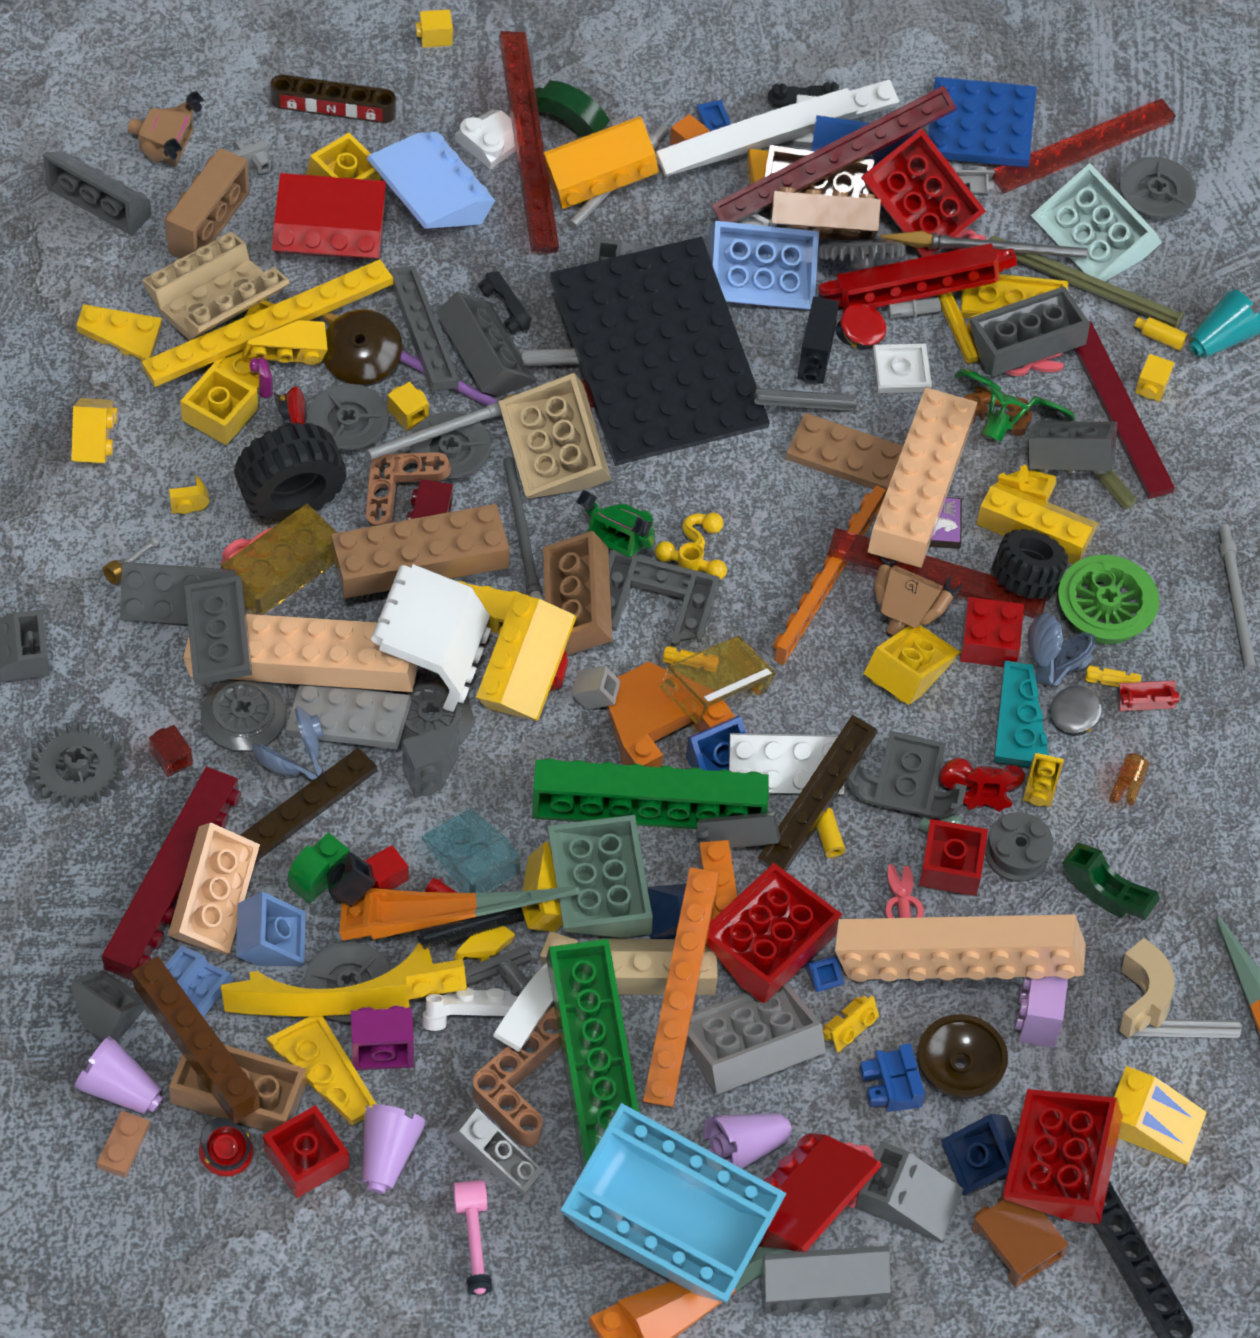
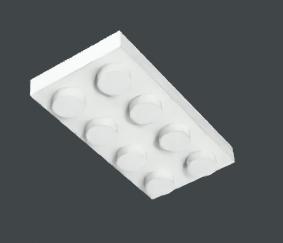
[729,733,844,794]

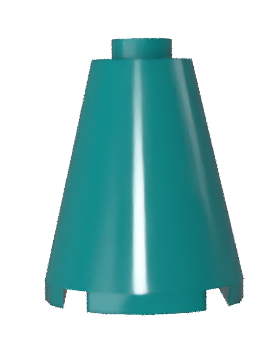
[1189,289,1260,358]

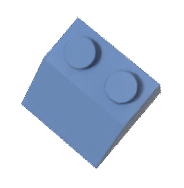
[236,891,306,966]

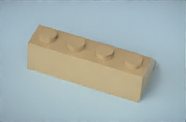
[595,939,718,995]

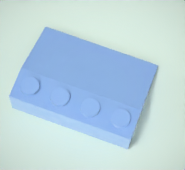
[367,132,495,229]
[707,221,819,310]

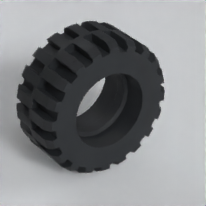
[234,423,347,522]

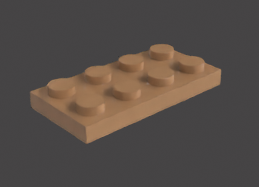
[786,413,903,492]

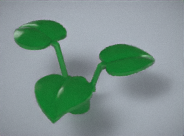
[954,369,1075,442]

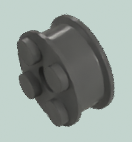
[985,812,1053,882]

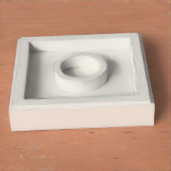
[872,344,932,393]

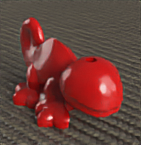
[939,758,1025,812]

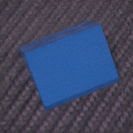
[686,715,746,771]

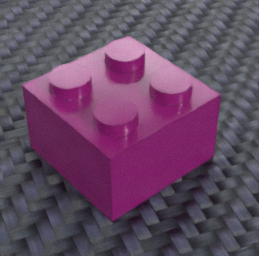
[351,1006,414,1071]

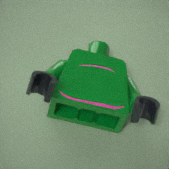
[576,489,655,557]

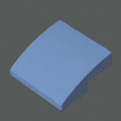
[165,945,234,1017]

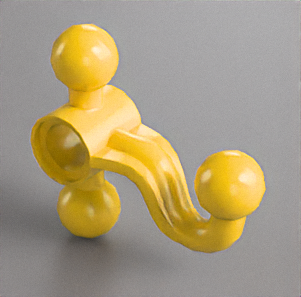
[654,512,728,580]

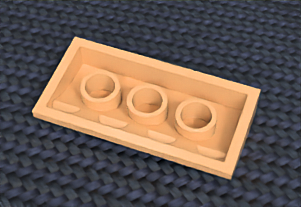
[168,822,260,955]

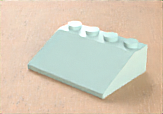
[1031,163,1162,281]

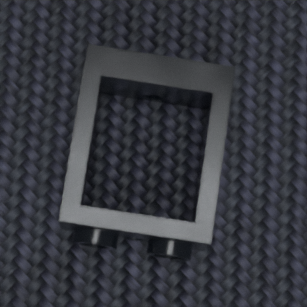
[797,296,839,384]

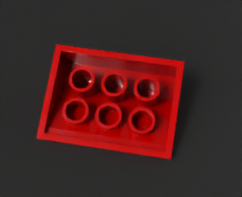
[860,129,986,257]
[272,173,386,261]
[706,863,843,1004]
[1003,1089,1123,1224]
[758,1133,882,1252]

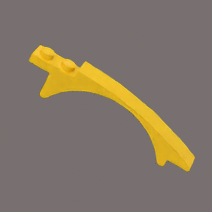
[221,943,467,1017]

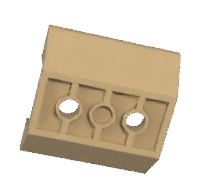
[142,232,289,341]

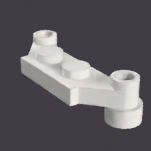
[422,988,518,1031]

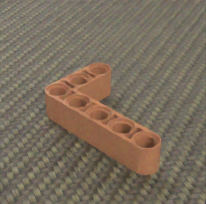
[472,1006,561,1147]

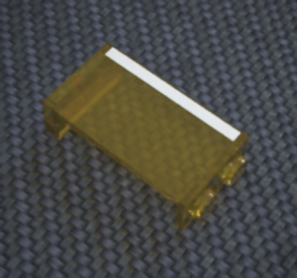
[659,635,776,724]

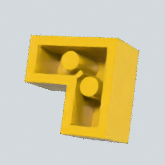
[71,398,118,463]

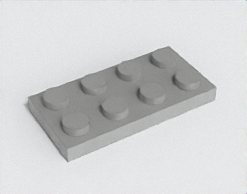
[286,684,412,749]

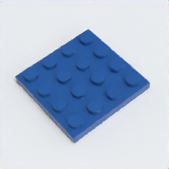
[928,77,1037,167]

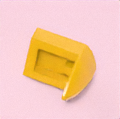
[169,475,210,514]

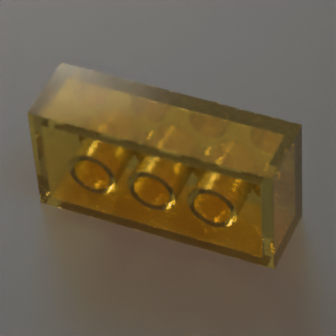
[221,504,338,615]

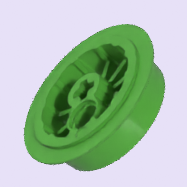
[1058,555,1159,644]

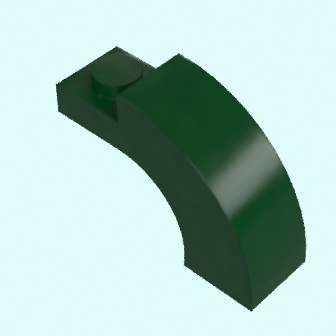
[522,80,610,137]
[1062,842,1160,920]

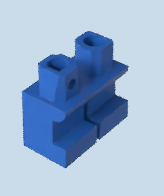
[859,1043,925,1112]

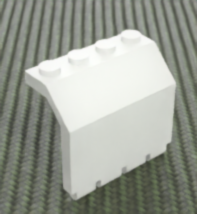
[371,564,491,712]

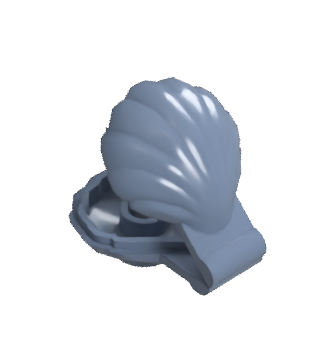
[1028,612,1095,686]
[252,706,324,779]

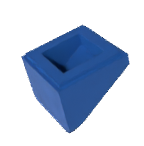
[805,955,844,992]

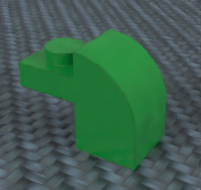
[288,832,350,904]

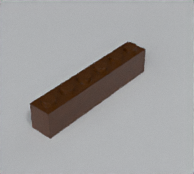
[132,956,260,1124]

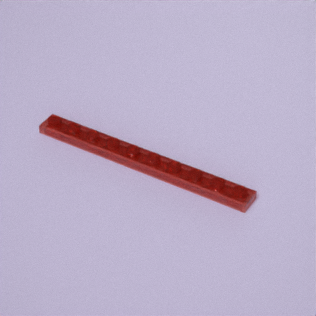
[499,31,559,253]

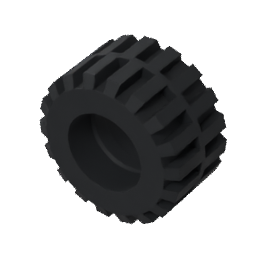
[992,529,1068,599]

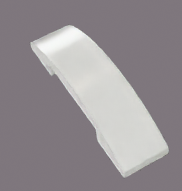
[493,963,553,1052]

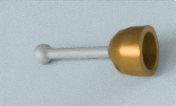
[102,536,160,585]

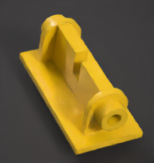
[822,995,880,1053]

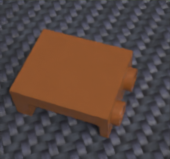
[971,1196,1069,1288]

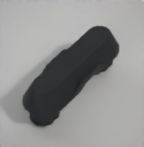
[768,81,839,108]
[478,271,532,334]

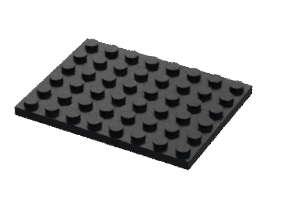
[549,236,770,466]

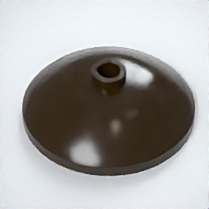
[323,309,402,386]
[917,1014,1008,1098]

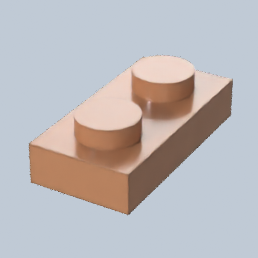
[97,1110,150,1178]

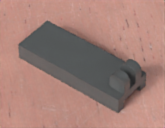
[697,812,780,848]

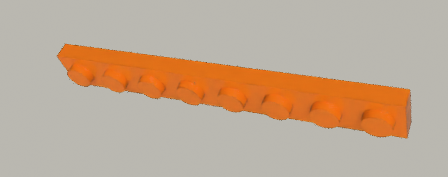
[773,485,886,665]
[643,867,720,1109]

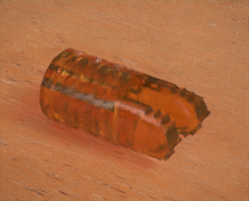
[1109,753,1149,805]

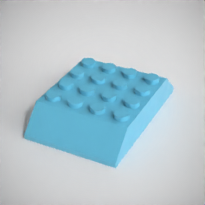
[560,1103,786,1303]

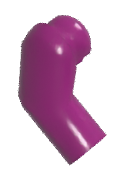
[250,357,273,398]

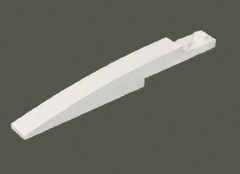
[656,80,900,176]

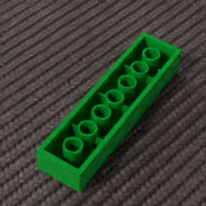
[532,758,769,829]
[546,939,639,1171]

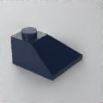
[647,884,686,939]
[941,1114,1016,1196]

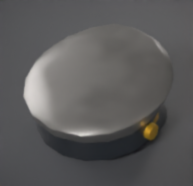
[1050,685,1102,736]

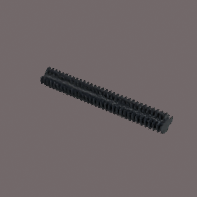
[417,907,524,949]

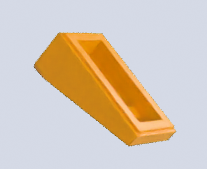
[747,149,769,184]

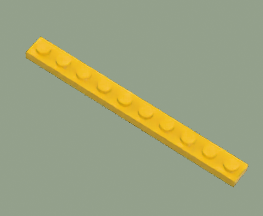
[142,259,393,387]

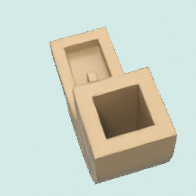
[1120,938,1175,1038]

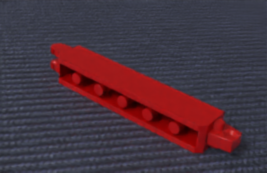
[818,243,1017,309]

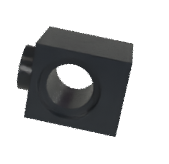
[326,852,375,906]

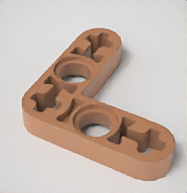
[366,452,451,526]

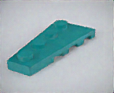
[993,661,1049,767]

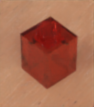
[149,725,193,777]

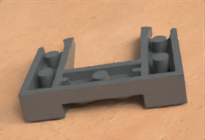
[609,549,720,646]

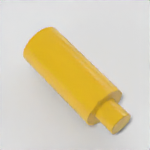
[1134,317,1188,351]
[816,808,846,858]

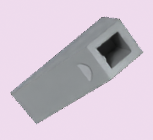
[446,1108,543,1194]

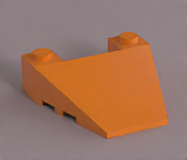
[606,661,735,767]

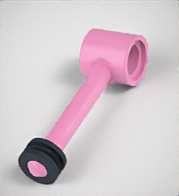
[453,1180,492,1295]

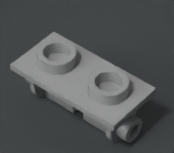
[952,166,995,194]

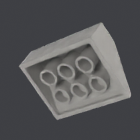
[687,983,826,1094]

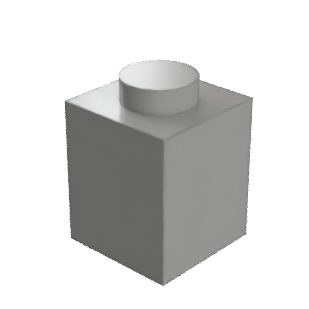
[572,666,621,710]

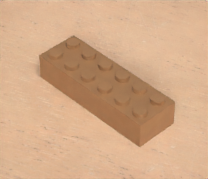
[331,504,510,599]

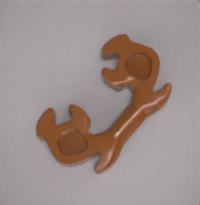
[964,386,1032,436]

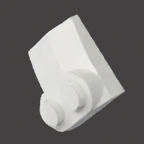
[455,110,528,169]

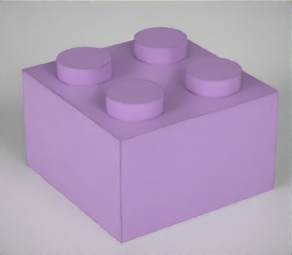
[1015,976,1068,1048]

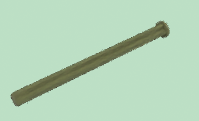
[989,236,1185,329]

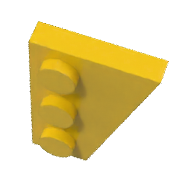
[76,304,163,363]

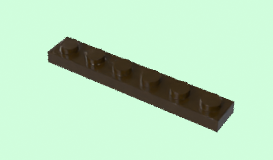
[758,715,878,871]
[240,748,377,863]

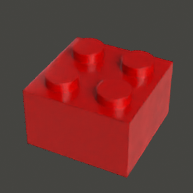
[960,597,1024,667]
[919,819,988,896]
[263,1105,349,1199]

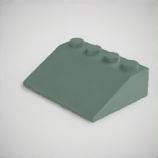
[548,815,653,938]

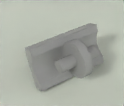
[229,140,271,177]

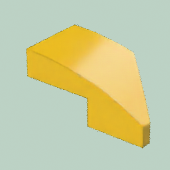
[998,464,1057,501]
[454,925,515,962]

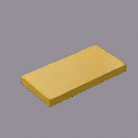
[960,274,1068,318]

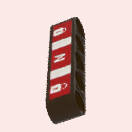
[271,75,396,123]

